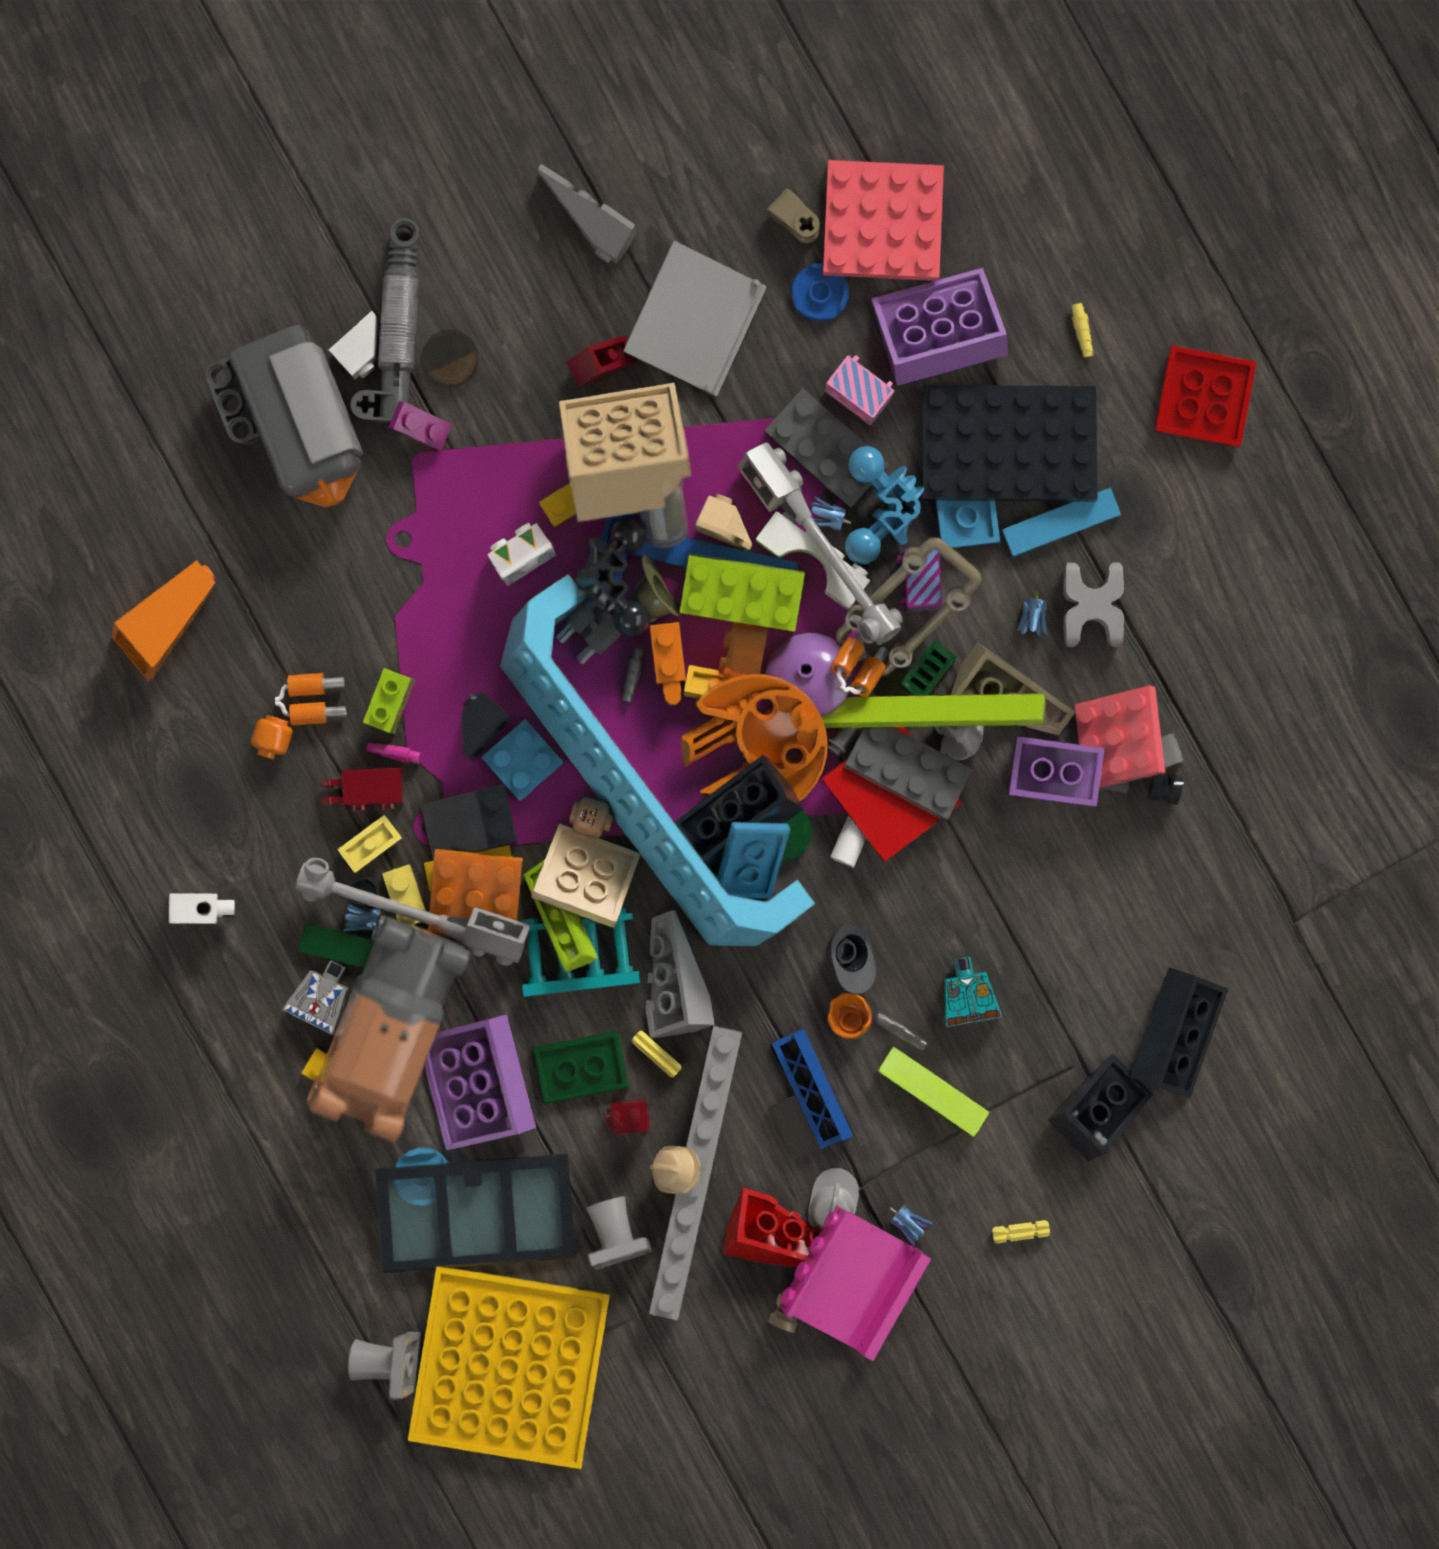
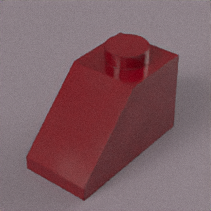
[566,335,638,388]

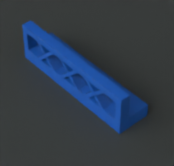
[772,1029,853,1149]

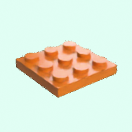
[428,849,523,937]

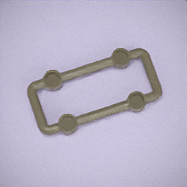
[836,538,981,676]

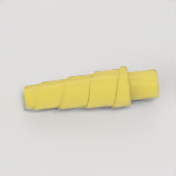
[1071,303,1093,358]

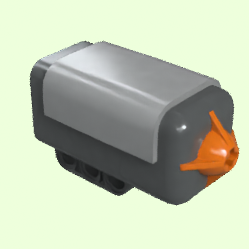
[206,325,363,507]

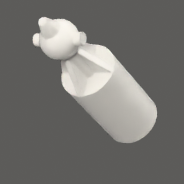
[830,815,866,868]

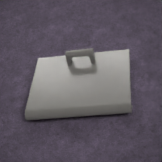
[623,241,767,396]

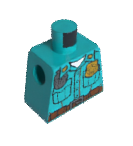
[944,957,1002,1027]

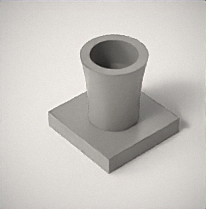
[586,1197,652,1270]
[348,1332,421,1399]

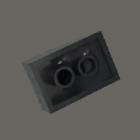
[421,784,519,861]
[1048,1053,1153,1161]

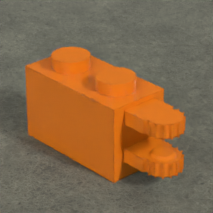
[650,622,686,706]

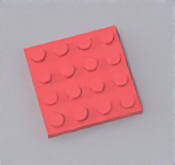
[823,160,944,281]

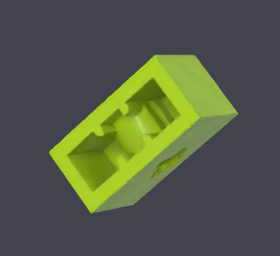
[363,668,416,734]

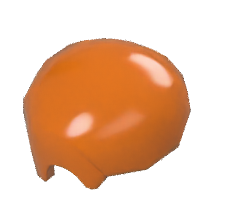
[828,993,872,1039]

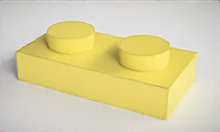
[338,815,402,873]
[382,864,426,925]

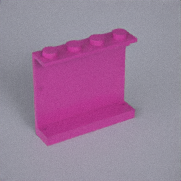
[779,1205,931,1361]

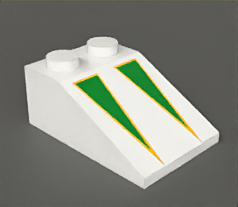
[487,523,556,586]

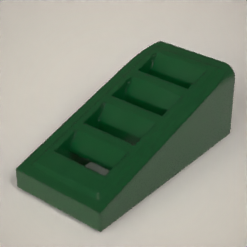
[899,639,957,696]

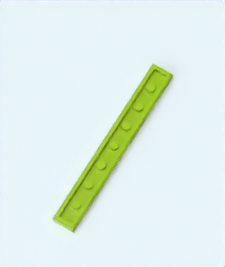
[822,694,1046,728]

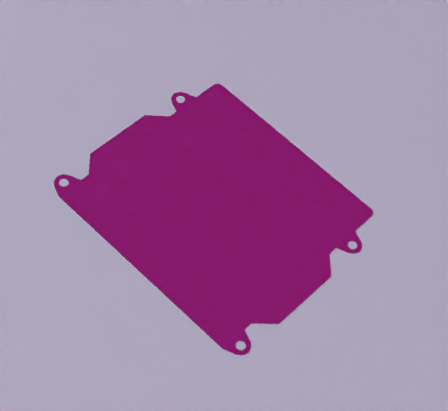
[386,418,862,847]

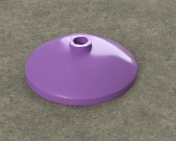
[766,633,853,717]

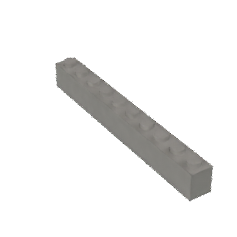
[649,1025,742,1320]

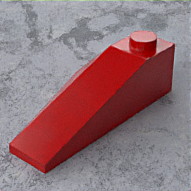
[723,1188,823,1267]

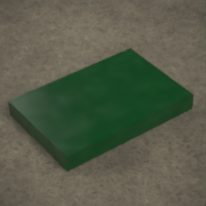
[532,1030,629,1105]

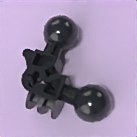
[576,518,649,637]

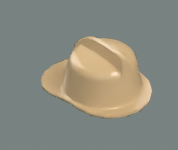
[650,1146,700,1194]

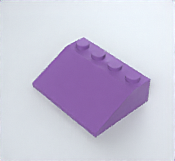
[871,268,1009,386]
[424,1015,536,1150]

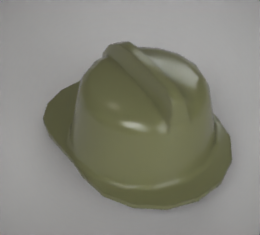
[634,555,681,622]

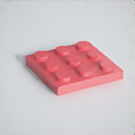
[1075,686,1165,788]

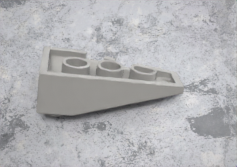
[538,164,637,264]
[646,911,715,1038]

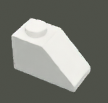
[329,311,378,379]

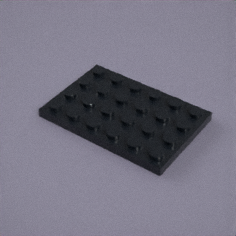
[922,385,1098,502]

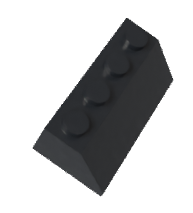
[674,754,804,877]
[1130,967,1228,1098]

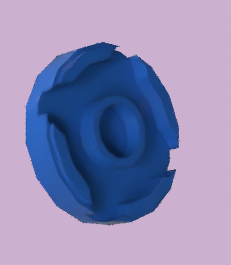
[792,264,849,322]

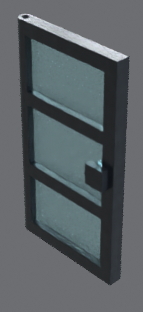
[375,1153,577,1274]

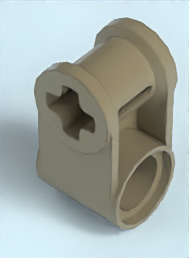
[766,188,820,243]

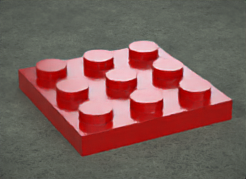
[1154,345,1257,448]

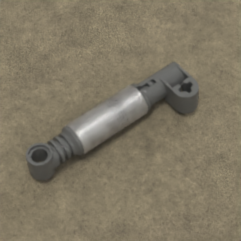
[350,218,420,424]

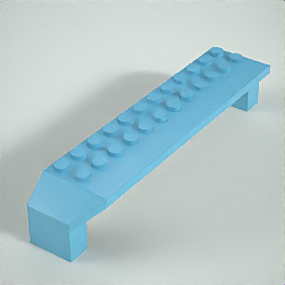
[500,574,815,946]

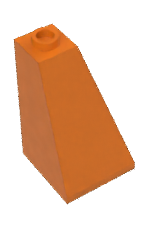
[111,560,215,682]

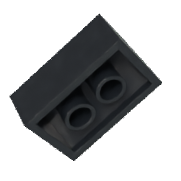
[462,691,513,761]

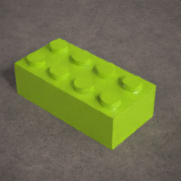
[680,553,805,632]

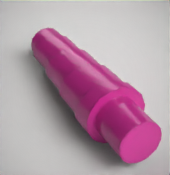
[367,742,421,764]

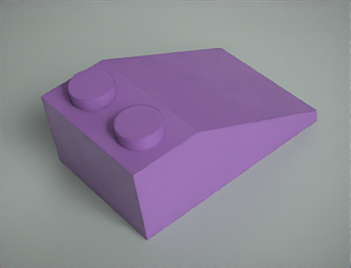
[1009,736,1105,807]

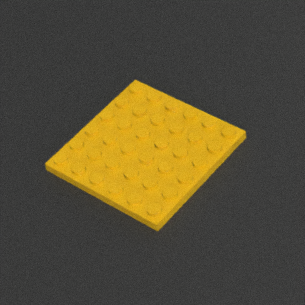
[408,1267,610,1469]

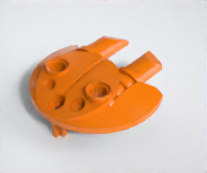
[681,674,828,801]

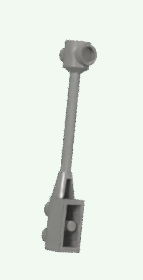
[737,443,902,645]
[295,858,530,965]

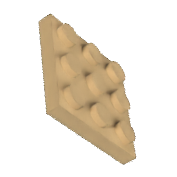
[531,824,641,928]

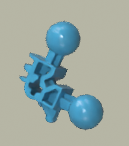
[845,446,924,565]

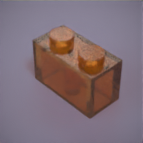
[718,622,768,681]

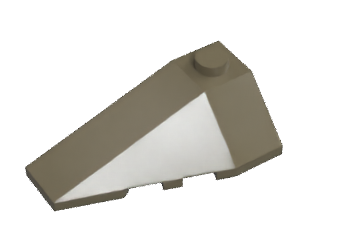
[951,642,1075,736]

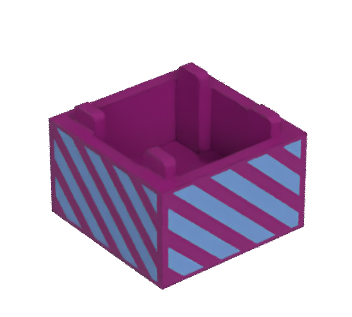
[896,549,942,612]

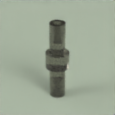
[873,1011,929,1051]

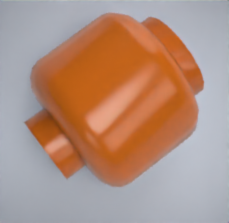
[251,715,293,760]

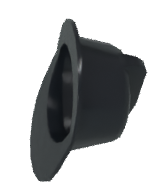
[826,924,876,994]

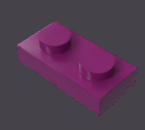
[388,401,452,451]

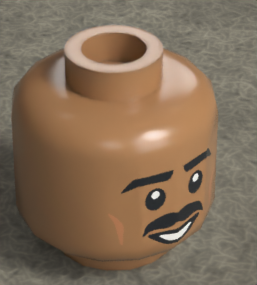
[569,797,614,838]

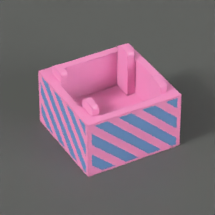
[825,355,895,426]

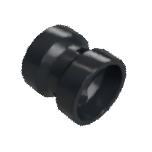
[1148,773,1183,805]
[350,877,381,906]

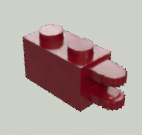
[321,768,404,811]
[606,1098,650,1135]

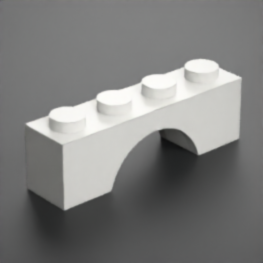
[755,511,870,610]

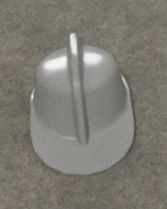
[808,1168,859,1229]

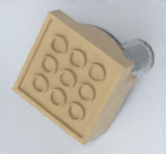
[559,383,691,548]

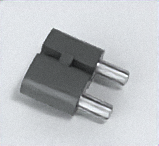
[556,601,622,664]

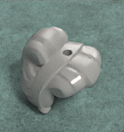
[935,726,983,760]

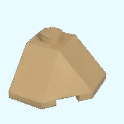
[696,494,752,552]

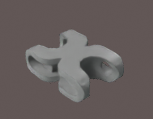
[1063,562,1124,647]

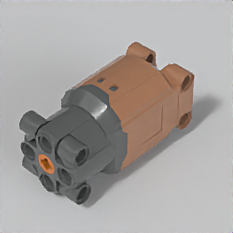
[307,915,470,1142]

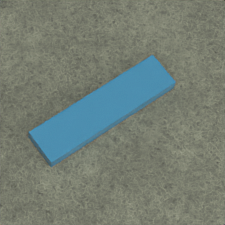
[1002,488,1121,557]

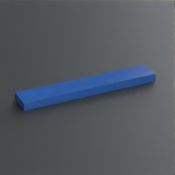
[631,528,798,570]

